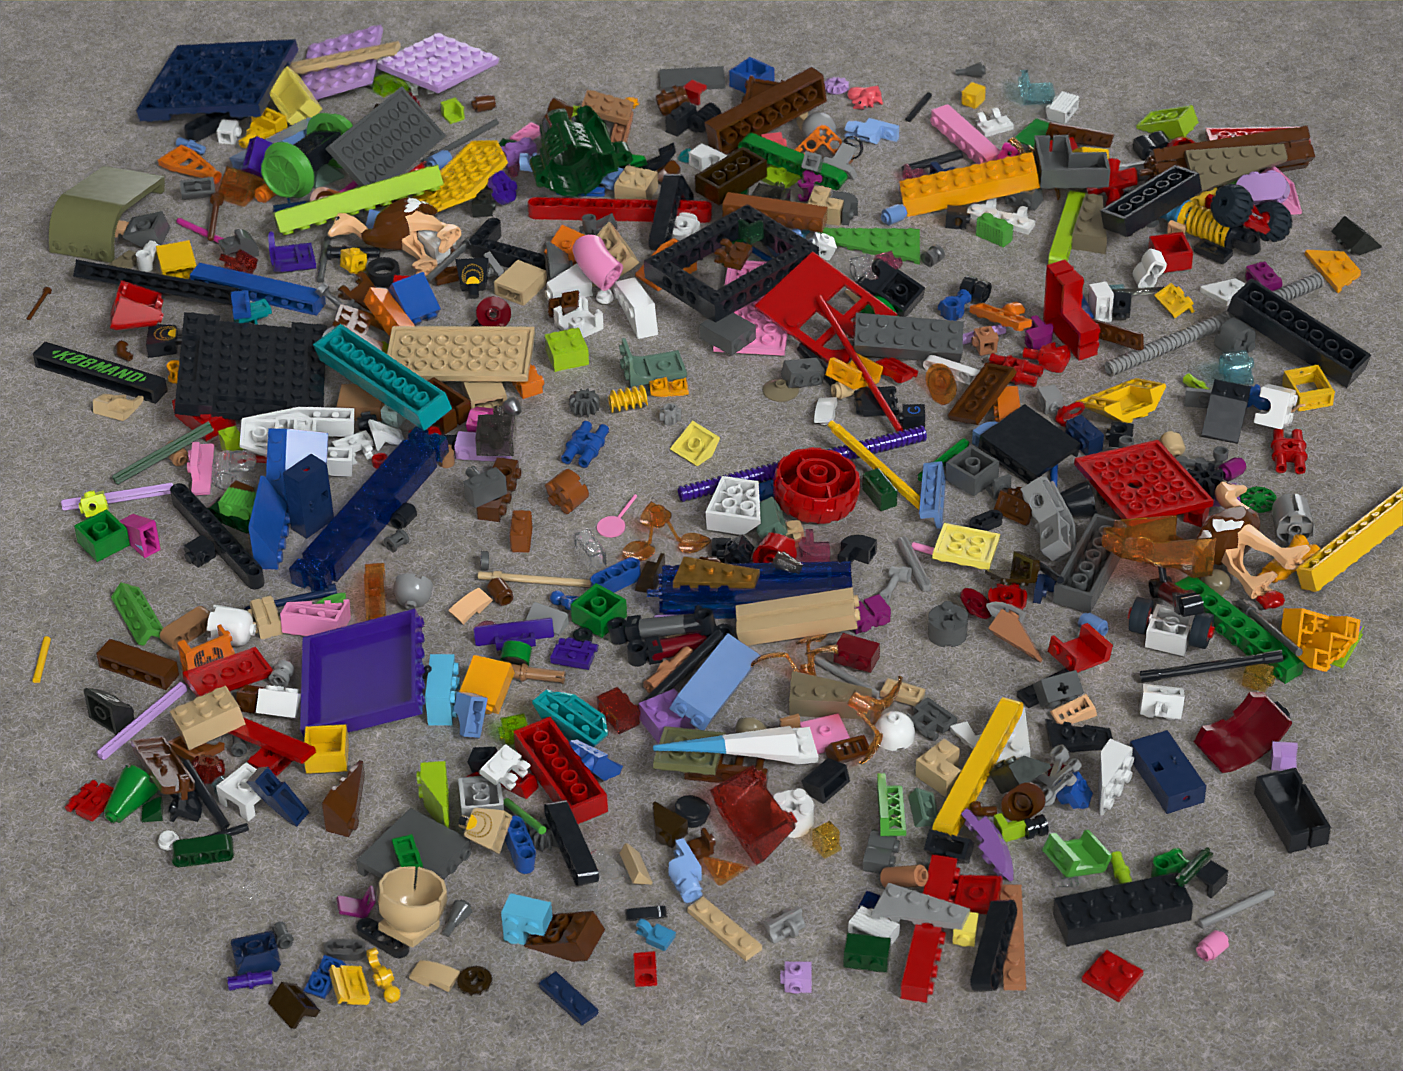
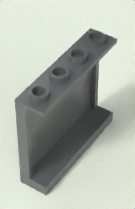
[356,808,471,889]

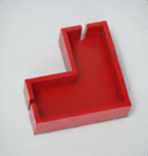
[1043,259,1100,361]

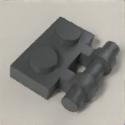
[906,697,957,741]

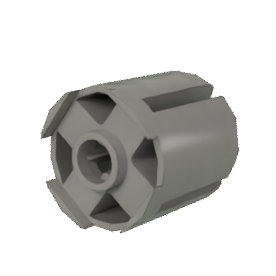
[1271,493,1315,546]

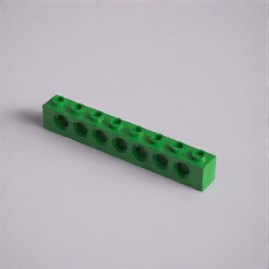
[1175,574,1304,684]

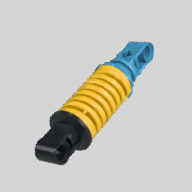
[1159,200,1261,255]

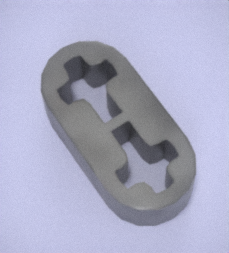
[324,939,366,961]

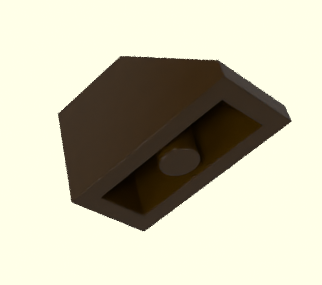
[652,801,688,848]

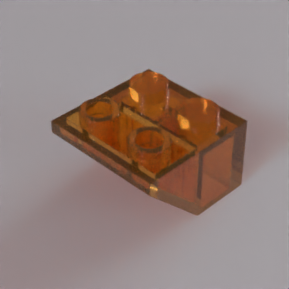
[218,166,264,207]

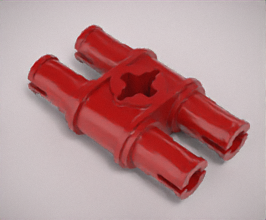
[985,353,1044,387]
[1271,428,1308,474]

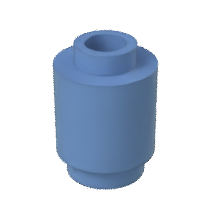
[427,150,452,170]
[881,204,907,225]
[1078,613,1109,637]

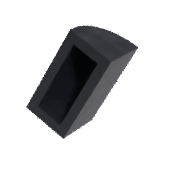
[801,758,850,804]

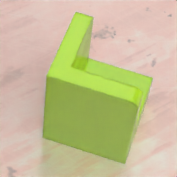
[440,97,465,124]
[993,813,1026,842]

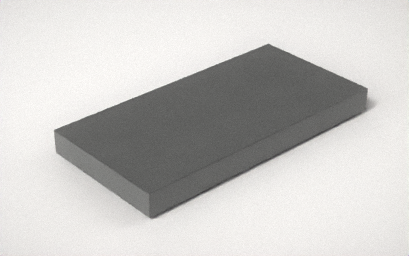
[659,66,725,92]

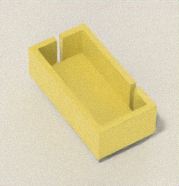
[269,66,322,125]

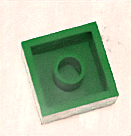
[74,509,130,562]
[571,583,627,638]

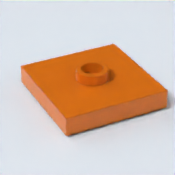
[544,225,585,265]

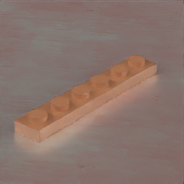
[1000,884,1026,990]

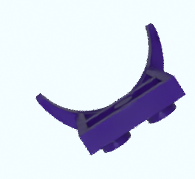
[268,231,316,272]

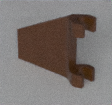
[338,271,376,311]

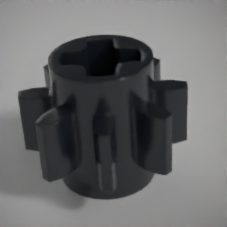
[357,411,377,433]

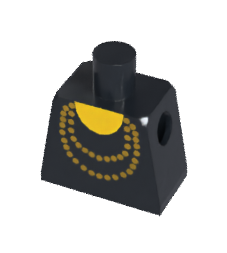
[455,258,490,299]
[146,324,182,358]

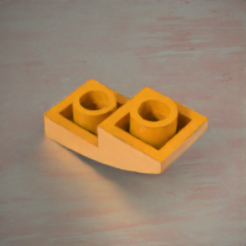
[649,377,689,397]

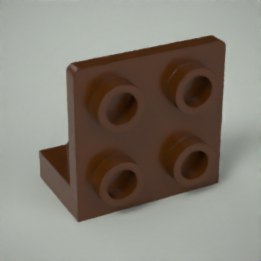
[994,487,1032,526]

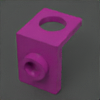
[336,886,376,918]

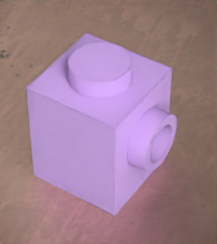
[780,962,812,994]

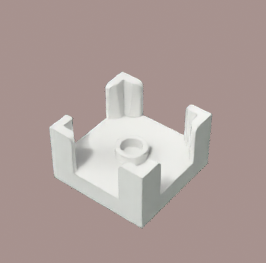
[554,296,604,338]
[216,763,261,821]

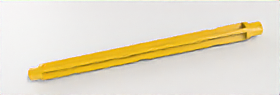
[827,420,921,510]

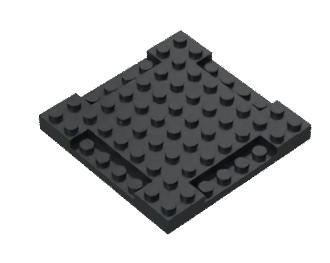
[174,312,327,420]

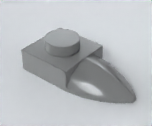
[986,602,1027,623]

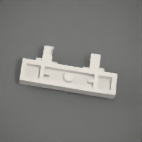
[968,198,1035,234]

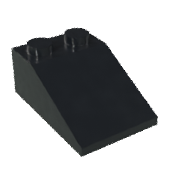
[1201,379,1251,444]

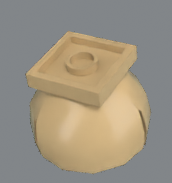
[377,867,447,948]

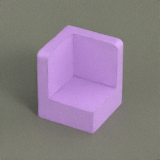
[1271,742,1298,771]

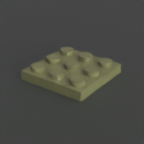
[653,726,726,775]

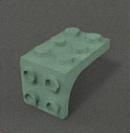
[619,338,687,387]

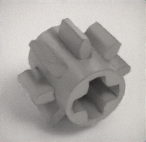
[659,403,681,425]

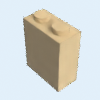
[494,260,547,306]
[462,381,507,409]

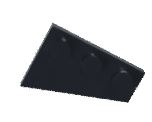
[1045,719,1113,752]

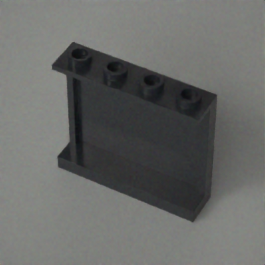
[978,404,1081,484]

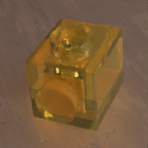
[1242,664,1276,693]

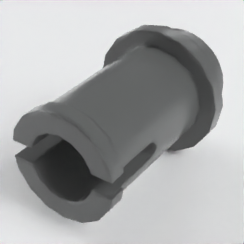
[231,735,247,757]
[272,921,293,949]

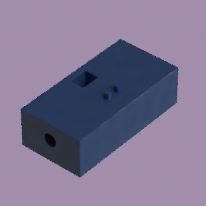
[283,454,334,539]
[1130,730,1206,814]

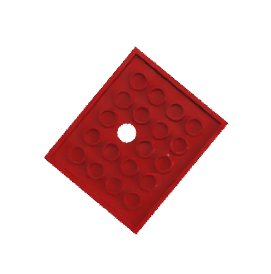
[1074,440,1214,526]

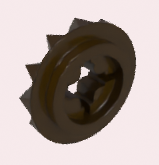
[457,966,492,996]

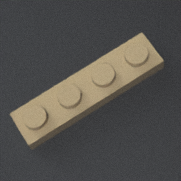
[687,896,762,961]

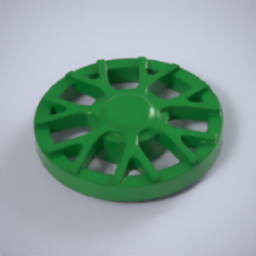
[1241,486,1277,513]

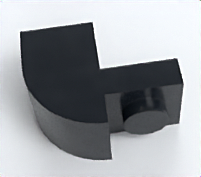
[837,535,877,571]

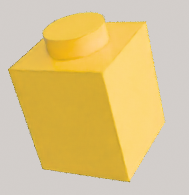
[961,82,986,109]

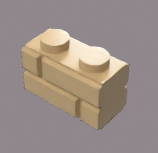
[247,596,283,640]

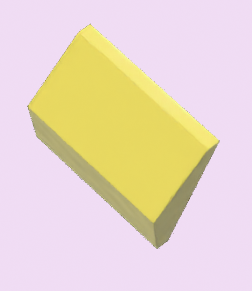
[670,421,720,466]

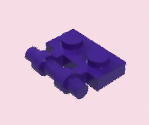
[550,637,599,670]

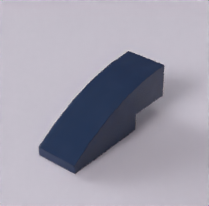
[246,767,309,827]

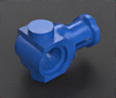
[938,289,972,321]

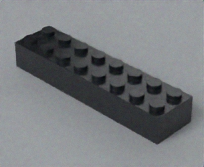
[1227,278,1371,388]

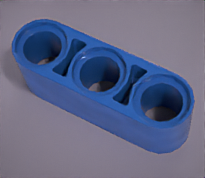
[590,557,641,593]
[504,816,536,874]

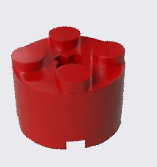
[752,532,797,579]

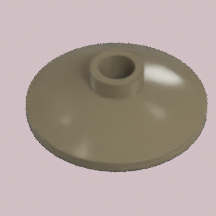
[763,378,799,402]

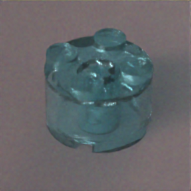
[1219,350,1254,386]

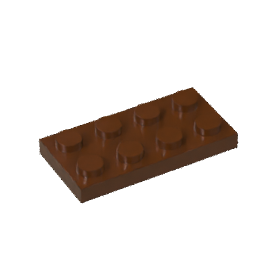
[948,363,1017,425]

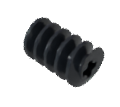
[687,102,722,133]

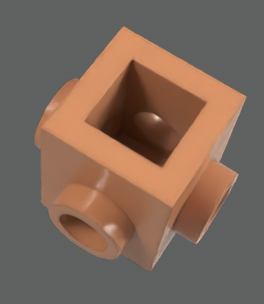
[971,326,999,356]

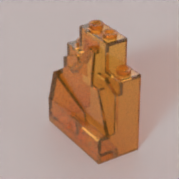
[1101,515,1216,578]

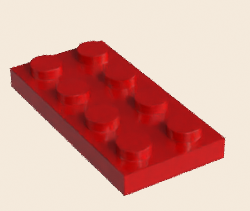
[183,647,273,697]

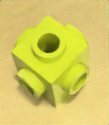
[78,490,109,518]

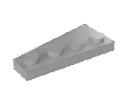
[872,883,970,930]

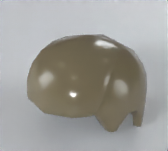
[1201,569,1231,596]
[735,717,767,733]

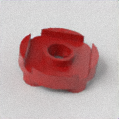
[988,583,1027,610]

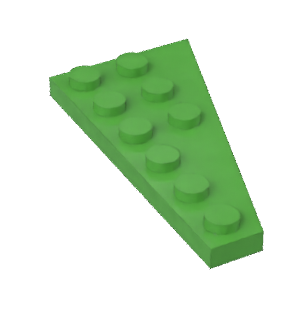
[817,227,920,265]

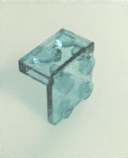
[1018,70,1055,105]

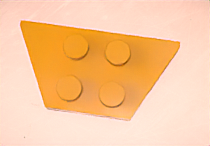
[1305,250,1361,293]

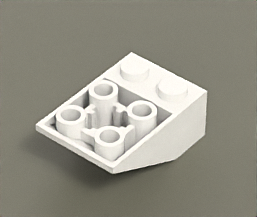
[1098,739,1134,816]

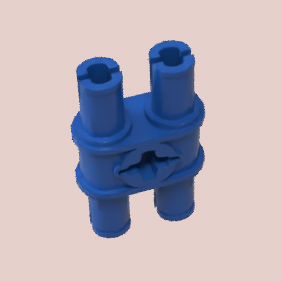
[561,421,609,468]

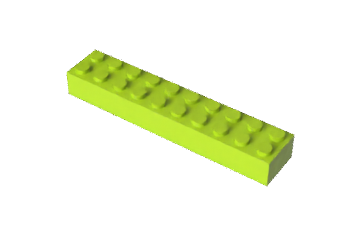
[272,165,444,235]

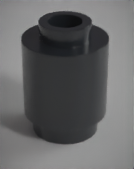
[390,502,417,529]

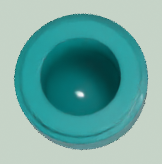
[678,148,692,163]

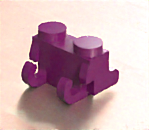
[798,170,822,202]

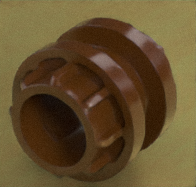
[655,85,689,116]

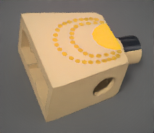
[458,808,512,854]

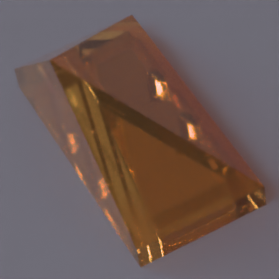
[703,856,750,886]

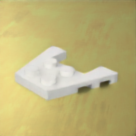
[950,706,1030,763]

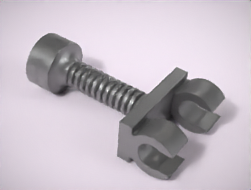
[315,282,362,310]

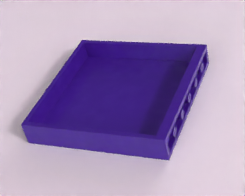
[300,609,425,738]

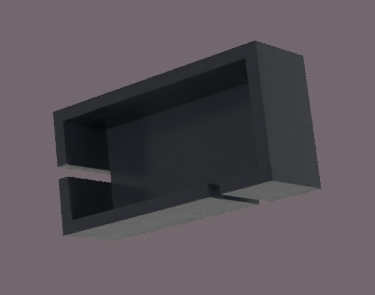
[1254,767,1331,853]

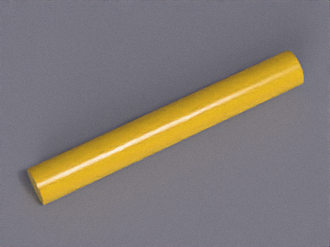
[32,636,51,683]

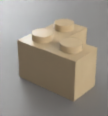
[807,186,844,226]
[915,739,961,797]

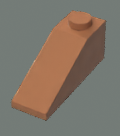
[988,609,1043,663]

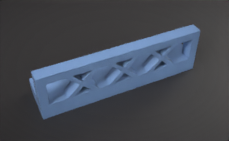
[919,461,946,528]

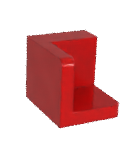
[683,80,707,106]

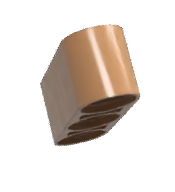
[160,606,210,650]

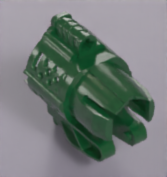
[529,105,633,198]

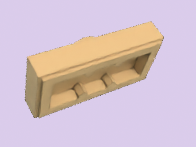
[880,678,925,706]

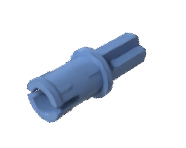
[176,137,206,155]

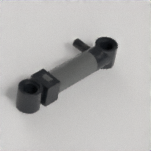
[607,605,717,645]

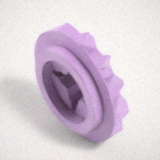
[824,76,849,94]

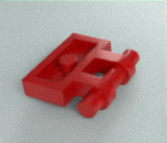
[65,780,114,822]

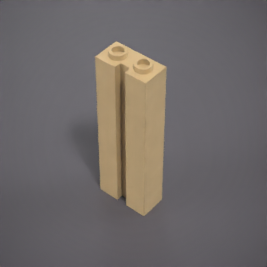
[736,587,861,646]

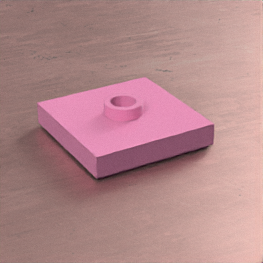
[800,714,851,754]

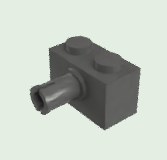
[463,466,507,508]

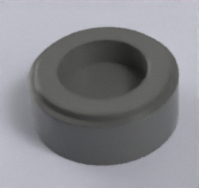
[480,551,489,570]

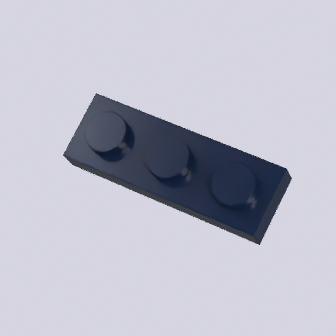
[539,971,599,1026]

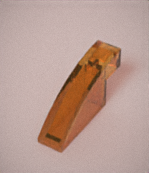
[364,563,387,621]

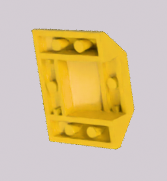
[1075,378,1166,423]

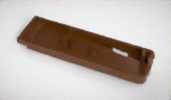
[131,736,195,800]

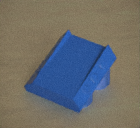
[569,740,623,781]

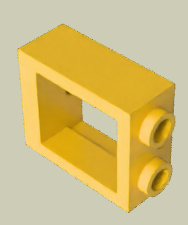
[1282,365,1335,412]

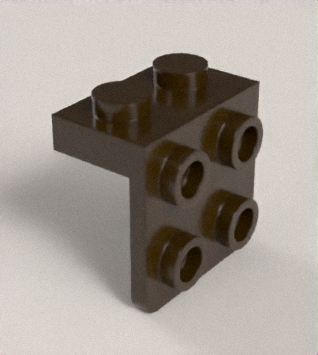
[985,551,1040,586]

